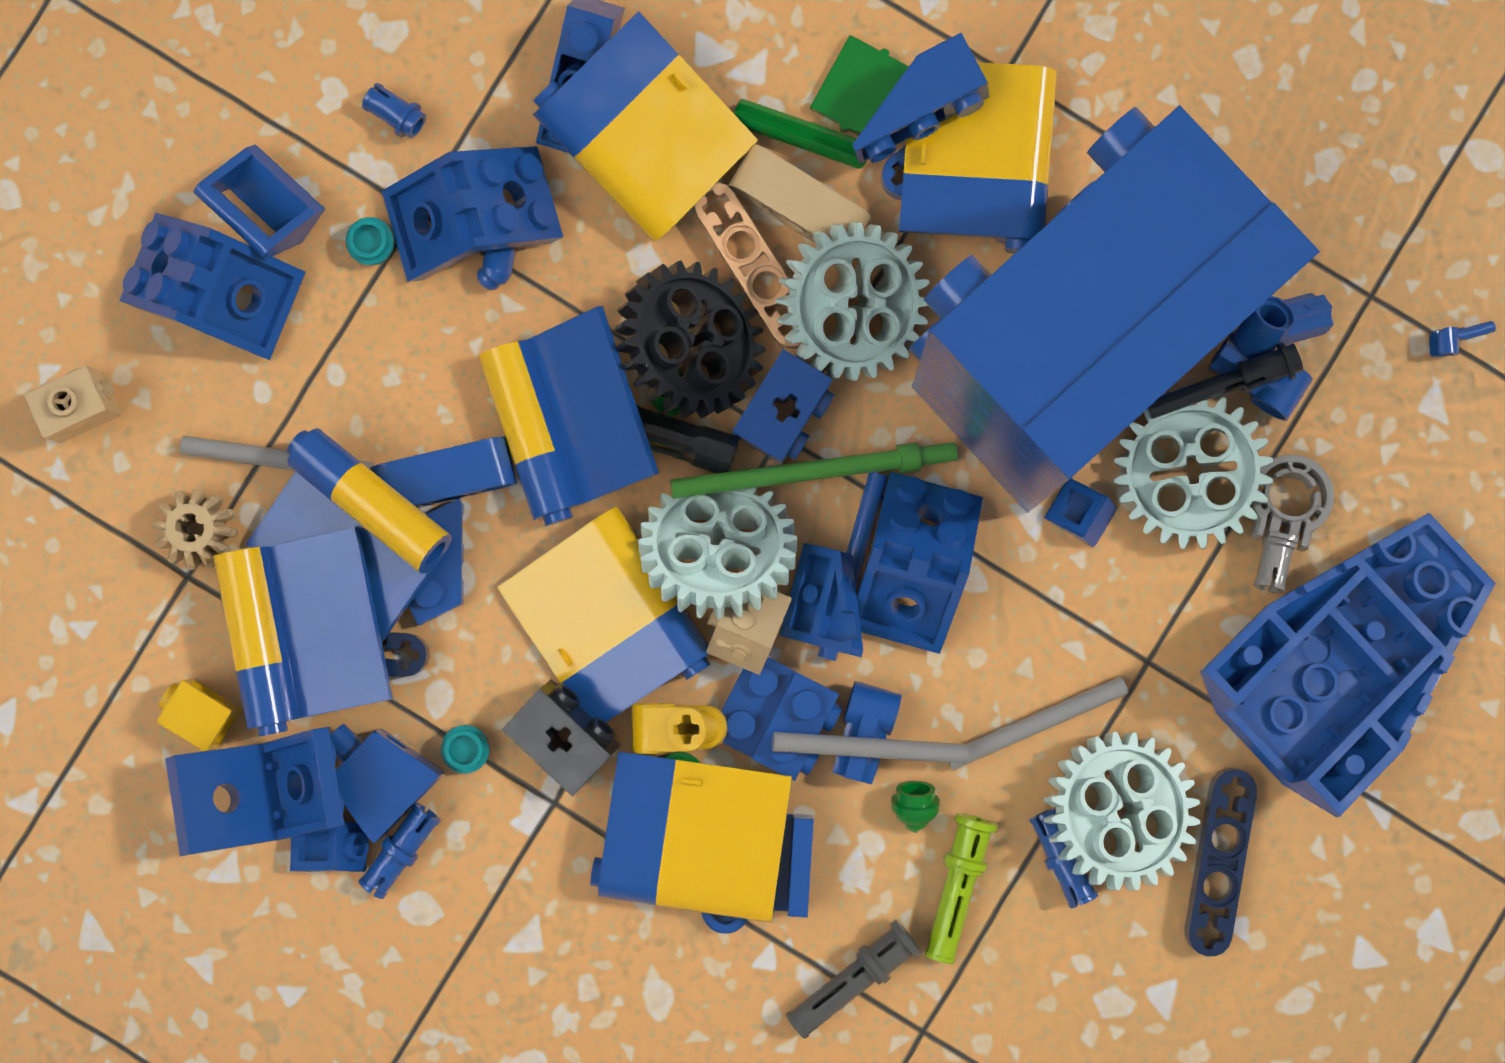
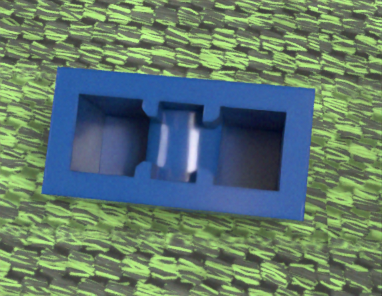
[732,349,835,465]

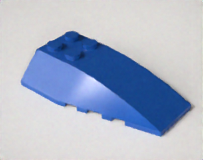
[1200,513,1496,817]

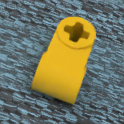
[632,703,727,754]

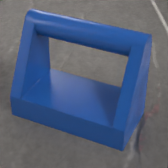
[193,144,325,259]

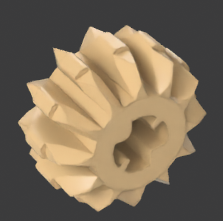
[152,487,238,570]

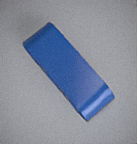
[370,436,517,508]

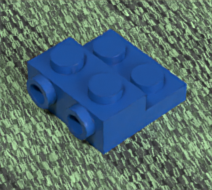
[721,657,843,781]

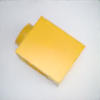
[156,679,242,751]

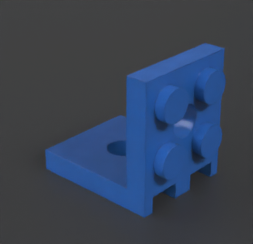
[382,146,563,282]
[119,212,306,360]
[857,471,983,654]
[165,727,345,857]

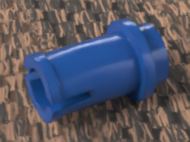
[362,83,426,139]

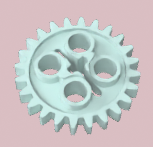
[776,222,930,381]
[1114,397,1273,550]
[639,488,797,620]
[1044,732,1200,891]

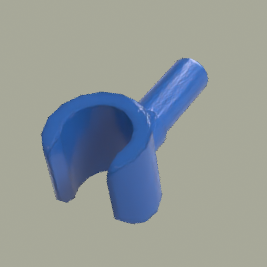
[1429,321,1496,357]

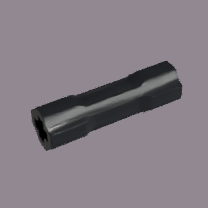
[636,404,740,473]

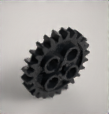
[614,260,765,418]

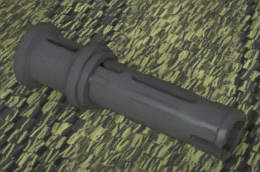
[786,919,923,1039]

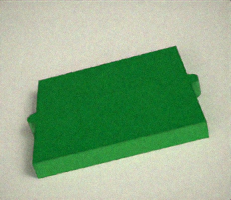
[810,35,909,135]

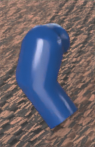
[477,247,515,290]

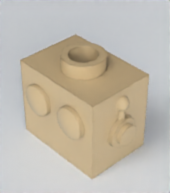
[23,366,122,443]
[706,592,792,675]

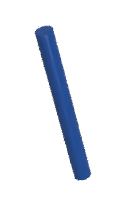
[817,472,888,661]

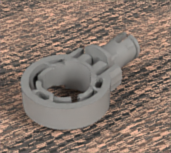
[1250,454,1334,593]

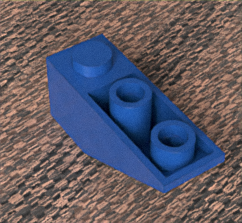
[535,0,625,153]
[852,33,989,164]

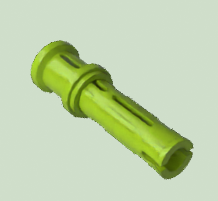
[924,813,998,964]

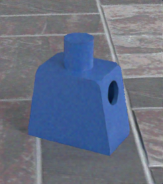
[330,723,445,843]

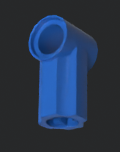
[1234,293,1334,358]
[1208,332,1313,421]
[832,681,902,784]

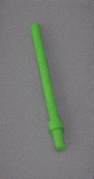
[670,442,958,499]

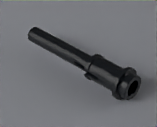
[1147,342,1303,419]

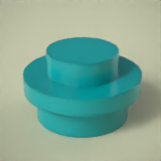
[346,217,394,266]
[441,725,490,774]

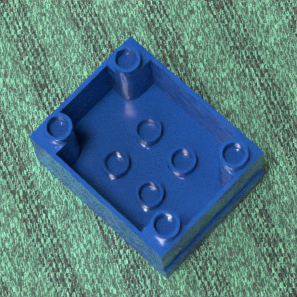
[909,105,1320,513]

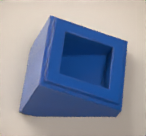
[1044,478,1117,547]

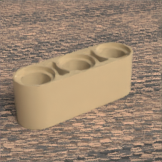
[728,144,871,243]

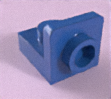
[290,821,369,872]

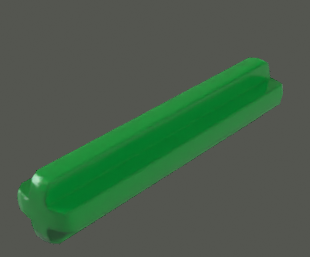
[734,99,866,169]

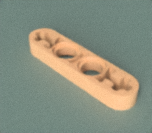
[694,183,802,349]

